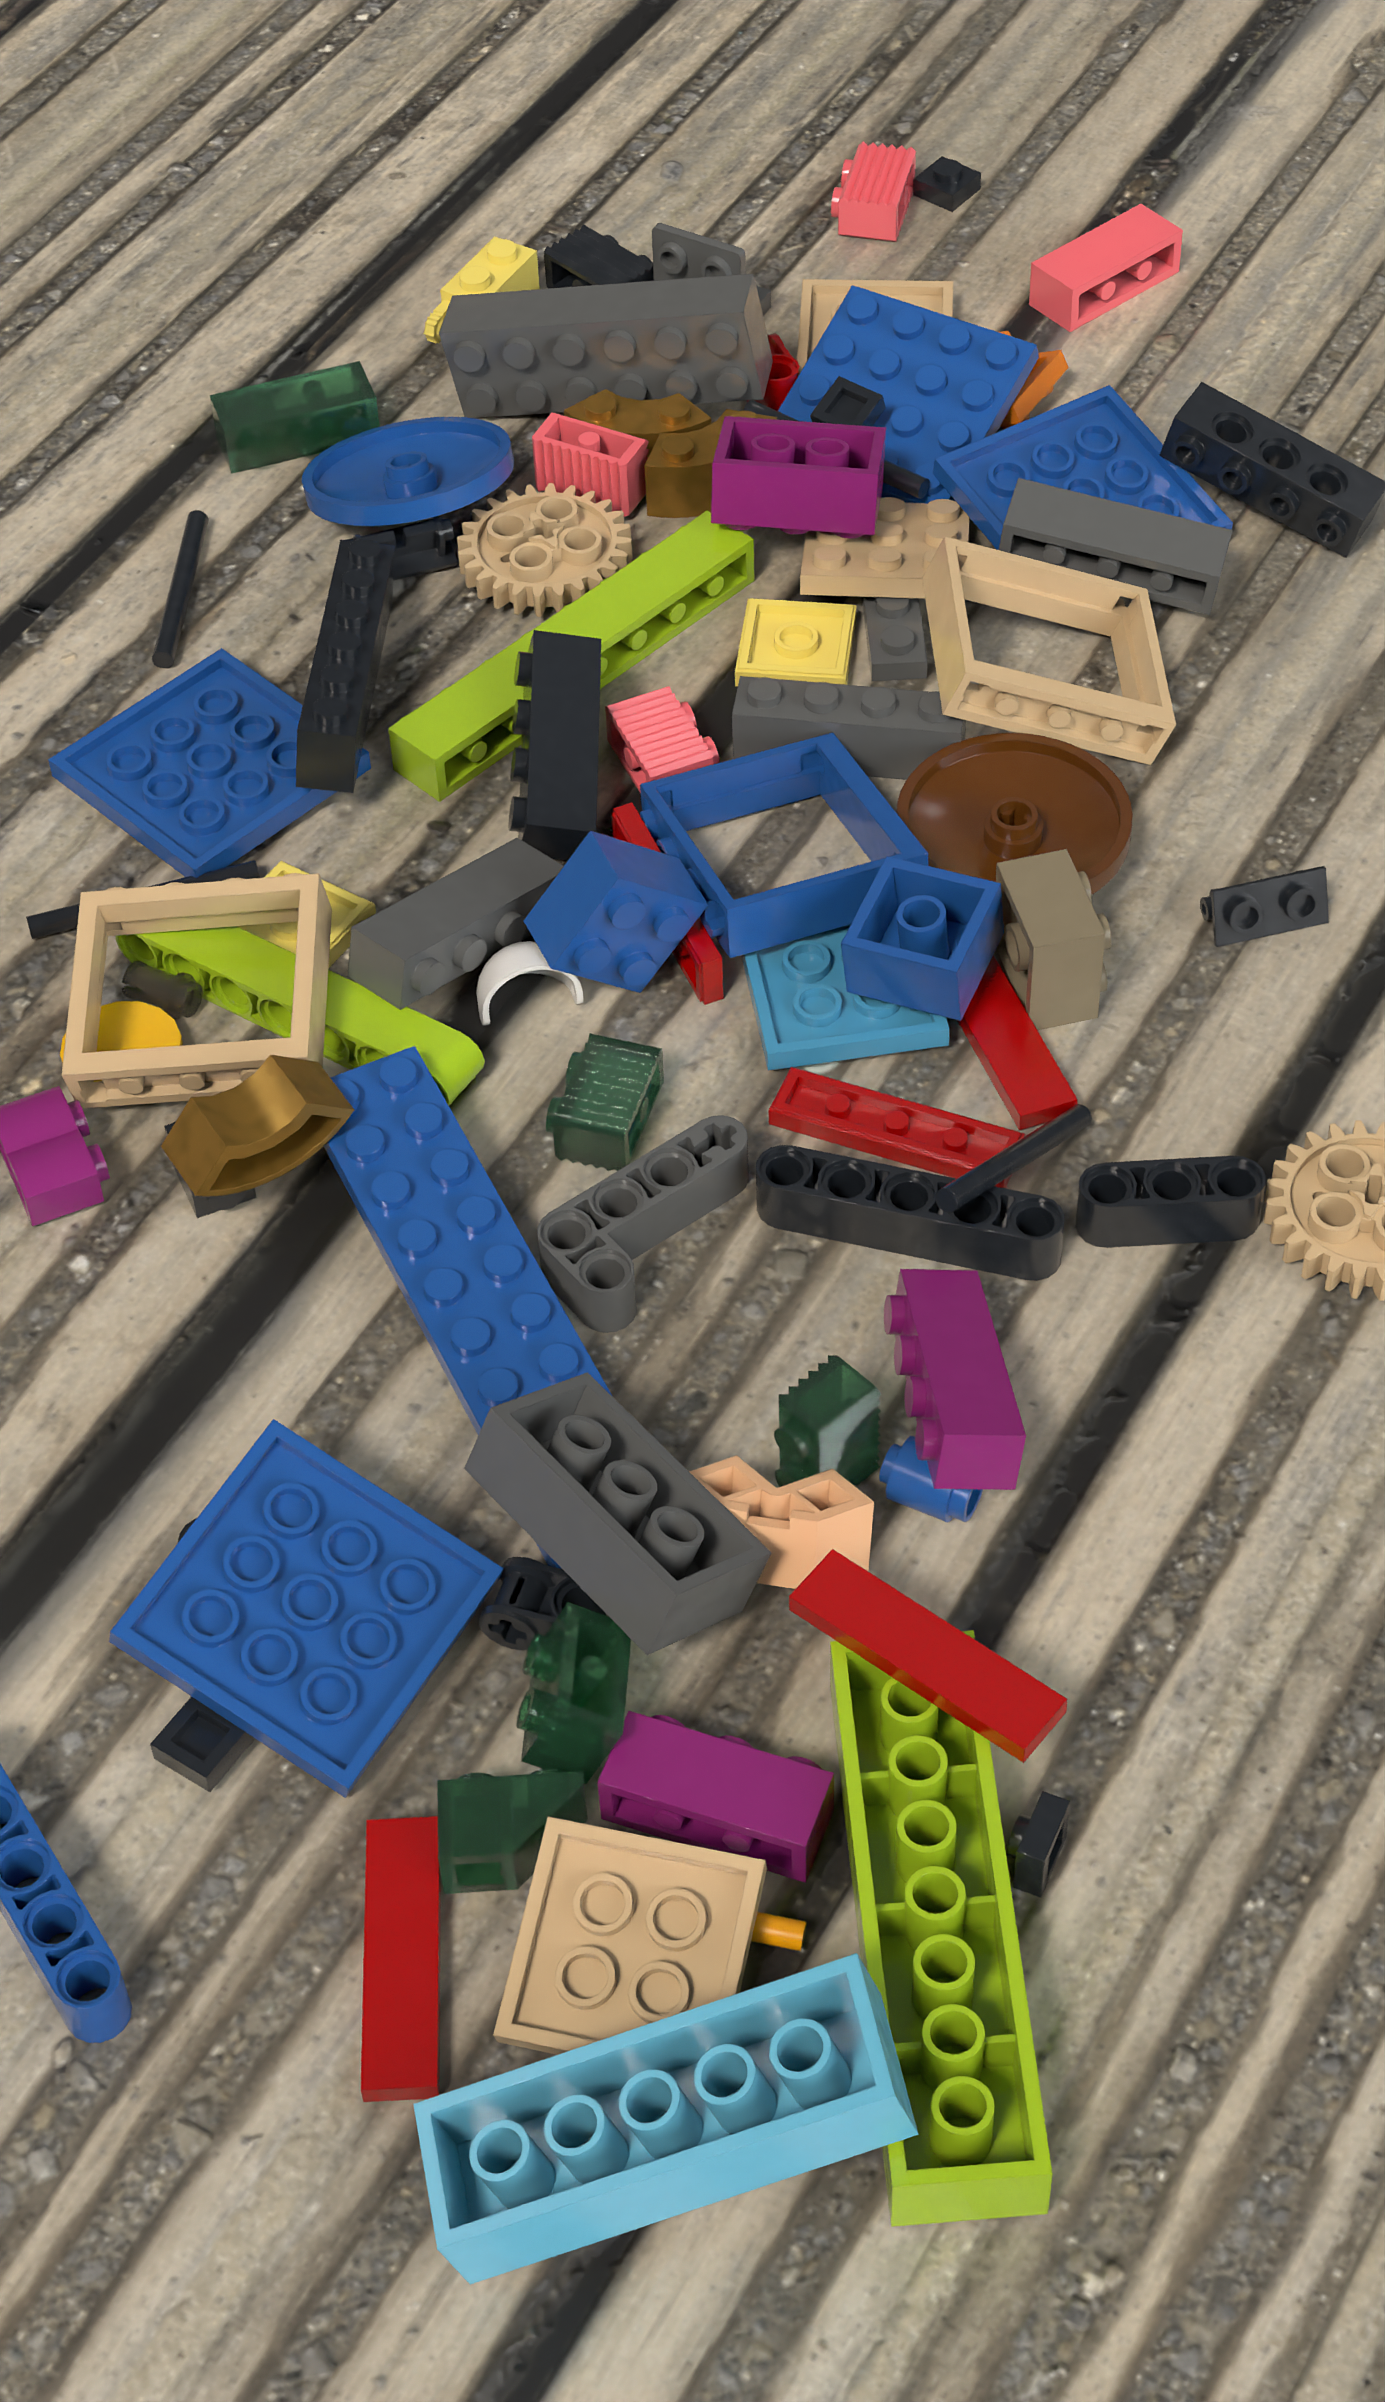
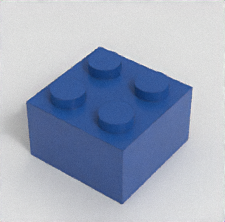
[524,831,708,993]
[841,856,1004,1021]

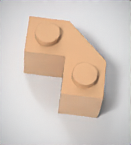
[689,1455,874,1589]

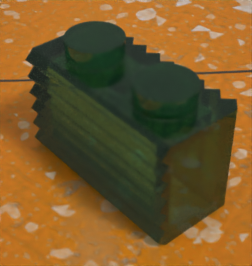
[546,1033,664,1171]
[774,1355,881,1487]

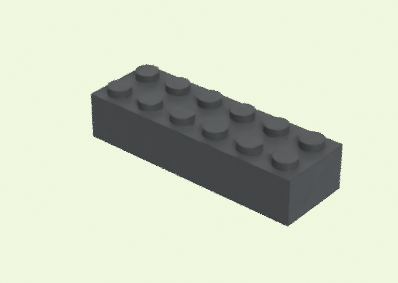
[439,274,773,418]

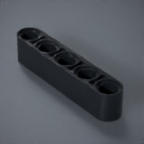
[756,1145,1065,1281]

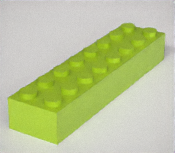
[830,1630,1053,2227]

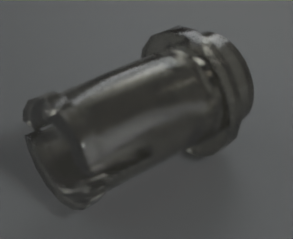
[122,960,203,1020]

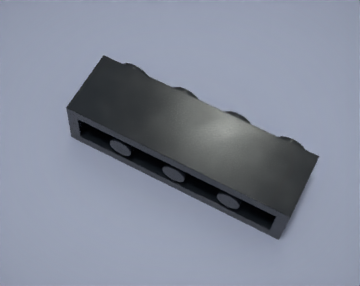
[508,630,602,861]

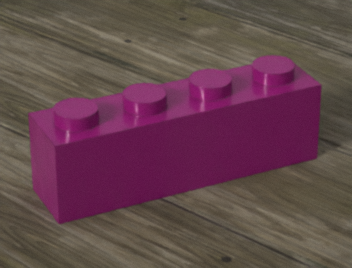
[884,1269,1026,1490]

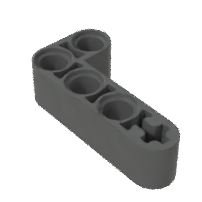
[537,1115,749,1333]

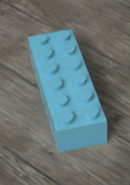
[413,1953,919,2285]

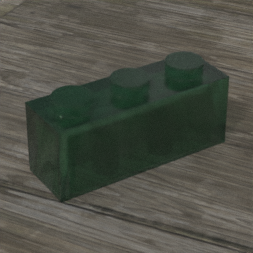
[210,361,380,474]

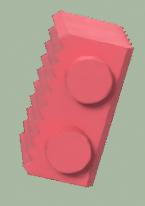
[831,141,916,242]
[532,412,649,517]
[605,686,720,793]

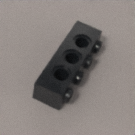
[1159,382,1385,558]

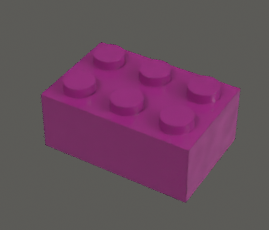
[711,416,886,538]

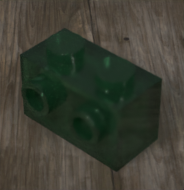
[516,1602,631,1784]

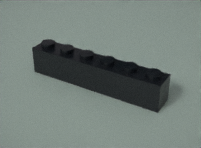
[296,539,395,793]

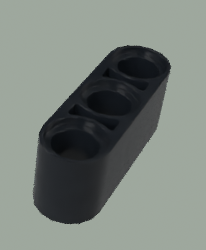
[1075,1156,1266,1248]

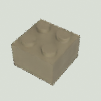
[994,849,1111,1030]

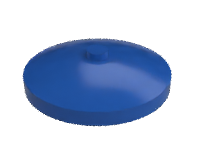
[302,417,514,526]

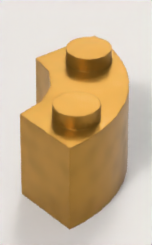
[564,389,712,457]
[645,409,777,518]
[161,1054,354,1197]

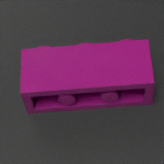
[597,1711,834,1883]

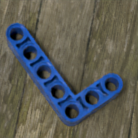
[0,1764,132,2043]

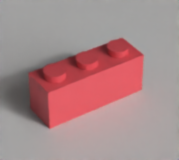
[1029,204,1183,332]

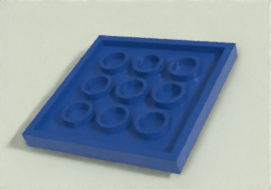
[778,285,1039,504]
[933,385,1233,550]
[48,648,371,878]
[109,1419,504,1798]

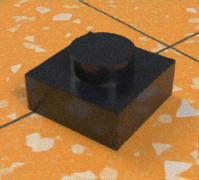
[913,156,981,212]
[810,376,886,426]
[150,1696,254,1792]
[1006,1791,1070,1898]

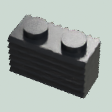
[544,224,654,289]

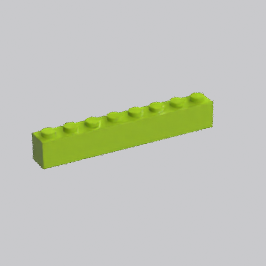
[388,511,755,802]

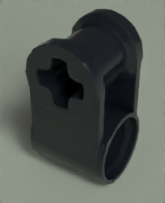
[478,1556,620,1665]

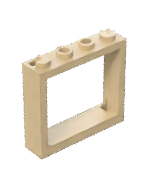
[922,536,1176,765]
[62,873,332,1108]

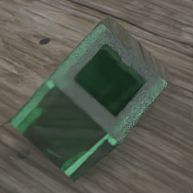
[437,1768,588,1894]

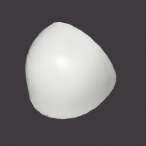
[476,941,583,1026]

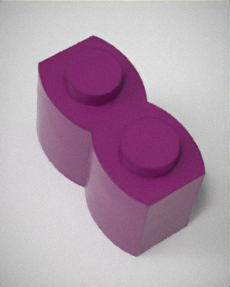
[0,1086,110,1226]

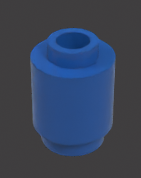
[879,1436,983,1523]

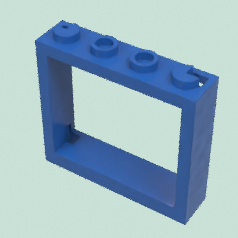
[640,733,928,958]

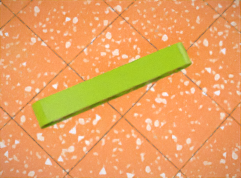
[115,926,485,1105]

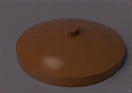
[896,733,1133,894]

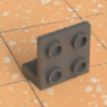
[652,223,771,316]

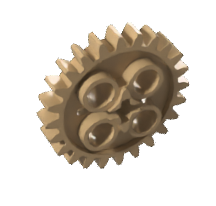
[457,483,633,617]
[1264,1120,1385,1301]

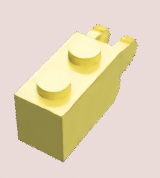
[423,236,540,344]

